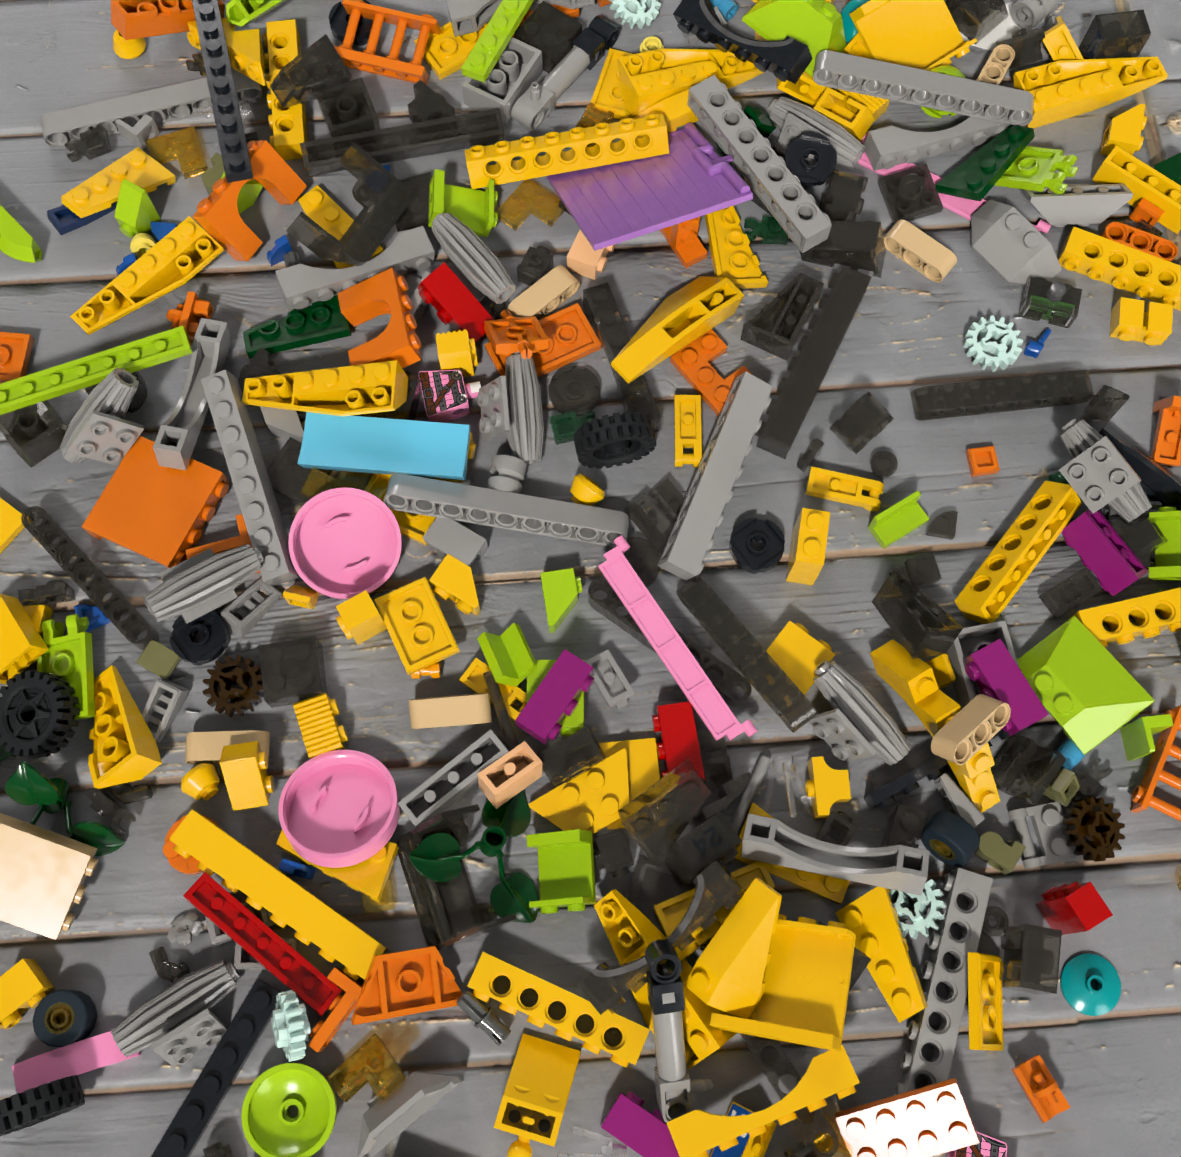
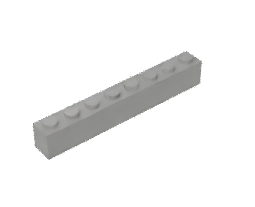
[201,369,300,586]
[657,371,773,580]

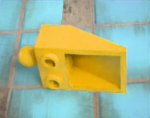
[493,1033,581,1157]

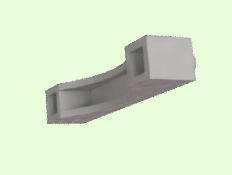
[446,0,595,37]
[864,116,1010,171]
[275,226,435,310]
[153,318,232,470]
[741,813,930,896]

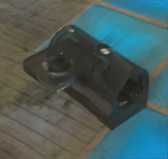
[536,726,605,787]

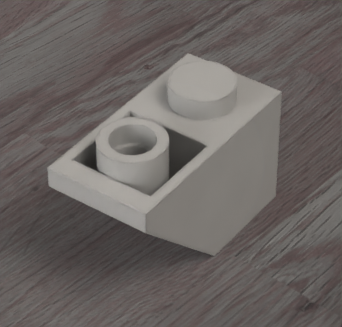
[260,406,305,446]

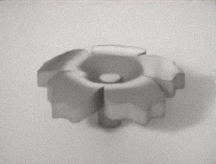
[167,912,204,946]

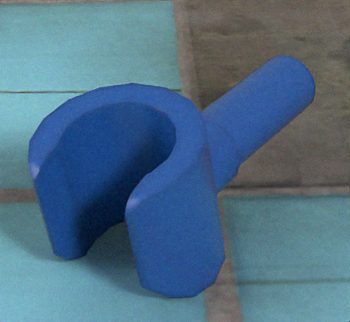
[1024,329,1051,358]

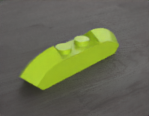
[226,0,287,27]
[0,205,43,263]

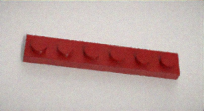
[183,872,342,1016]

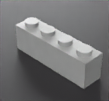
[397,729,509,831]

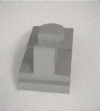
[585,649,635,709]

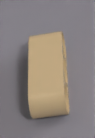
[976,44,1015,85]
[882,219,957,283]
[507,265,580,320]
[408,693,492,729]
[931,694,1011,765]
[185,730,270,765]

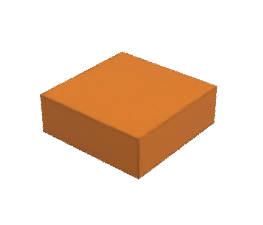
[1129,198,1165,231]
[965,445,1000,477]

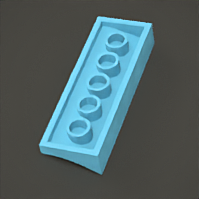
[297,412,471,481]

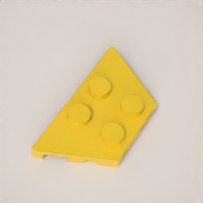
[528,748,631,835]

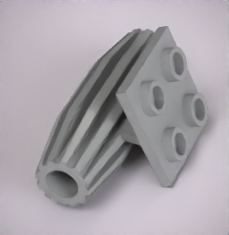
[768,96,866,169]
[431,213,516,304]
[477,352,544,465]
[60,368,144,466]
[1059,419,1152,523]
[143,544,264,624]
[807,660,911,765]
[111,959,240,1067]

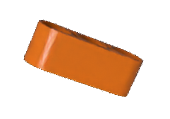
[1101,222,1178,262]

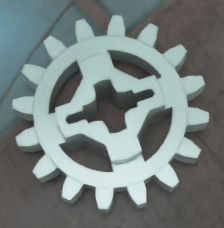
[609,0,661,29]
[963,315,1023,372]
[889,879,946,939]
[271,990,310,1062]

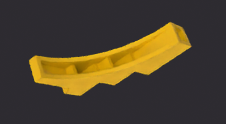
[870,639,1001,813]

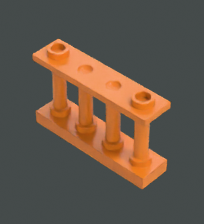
[328,0,441,86]
[1130,705,1181,822]

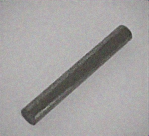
[483,671,519,751]

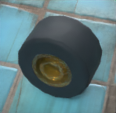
[920,811,980,867]
[32,989,97,1047]

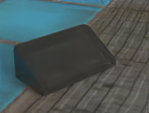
[1079,385,1130,423]

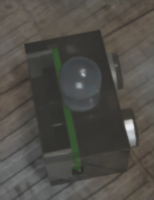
[1018,277,1082,329]

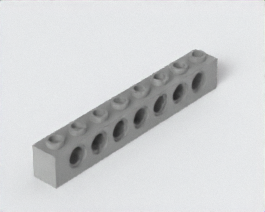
[687,75,832,253]
[893,868,993,1096]

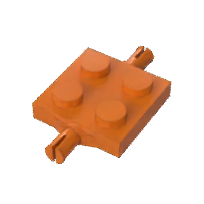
[484,309,549,359]

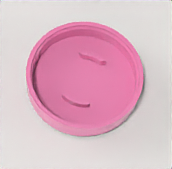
[288,488,402,600]
[278,750,400,868]

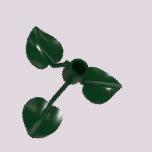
[5,761,126,856]
[409,790,539,923]

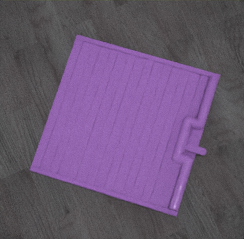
[546,122,753,251]

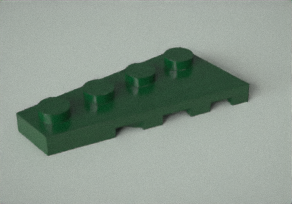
[935,125,1035,202]
[243,295,352,359]

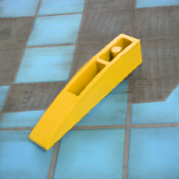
[617,49,765,116]
[1013,56,1168,128]
[70,216,224,335]
[610,276,744,384]
[242,360,408,416]
[594,889,737,1070]

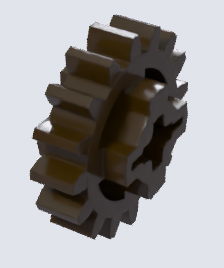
[202,655,267,717]
[1062,797,1125,862]

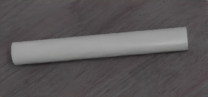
[725,755,771,838]

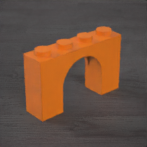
[192,140,307,262]
[337,268,422,368]

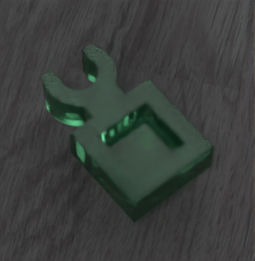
[744,216,788,245]
[549,411,595,445]

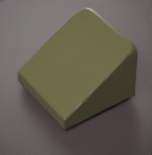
[137,640,181,680]

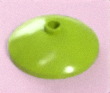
[241,1063,337,1157]

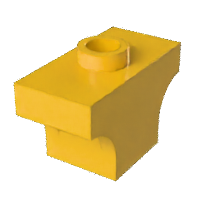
[805,756,851,819]

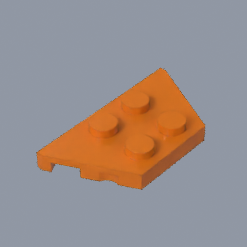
[351,946,463,1025]

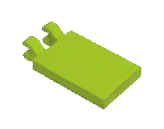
[994,146,1078,194]
[37,614,95,720]

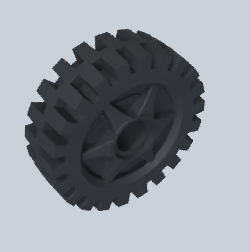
[574,412,657,469]
[0,671,80,758]
[0,1075,85,1136]

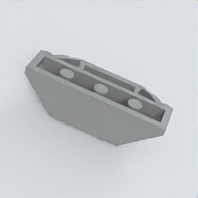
[1023,183,1133,227]
[971,199,1062,288]
[357,1071,463,1157]

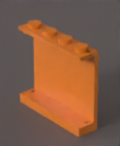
[82,436,230,569]

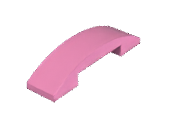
[12,1031,141,1093]

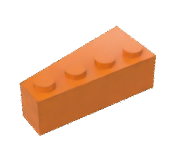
[111,0,225,40]

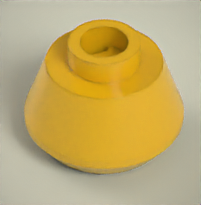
[113,30,146,60]
[570,473,605,506]
[181,763,220,801]

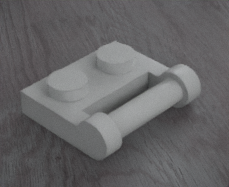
[1008,802,1077,869]

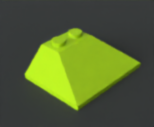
[742,0,847,77]
[1017,615,1155,755]

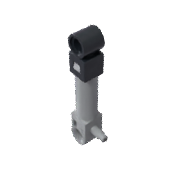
[511,15,620,131]
[645,940,714,1122]

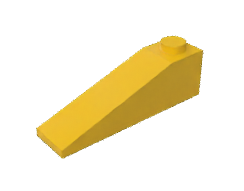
[88,665,162,789]
[684,878,782,1019]

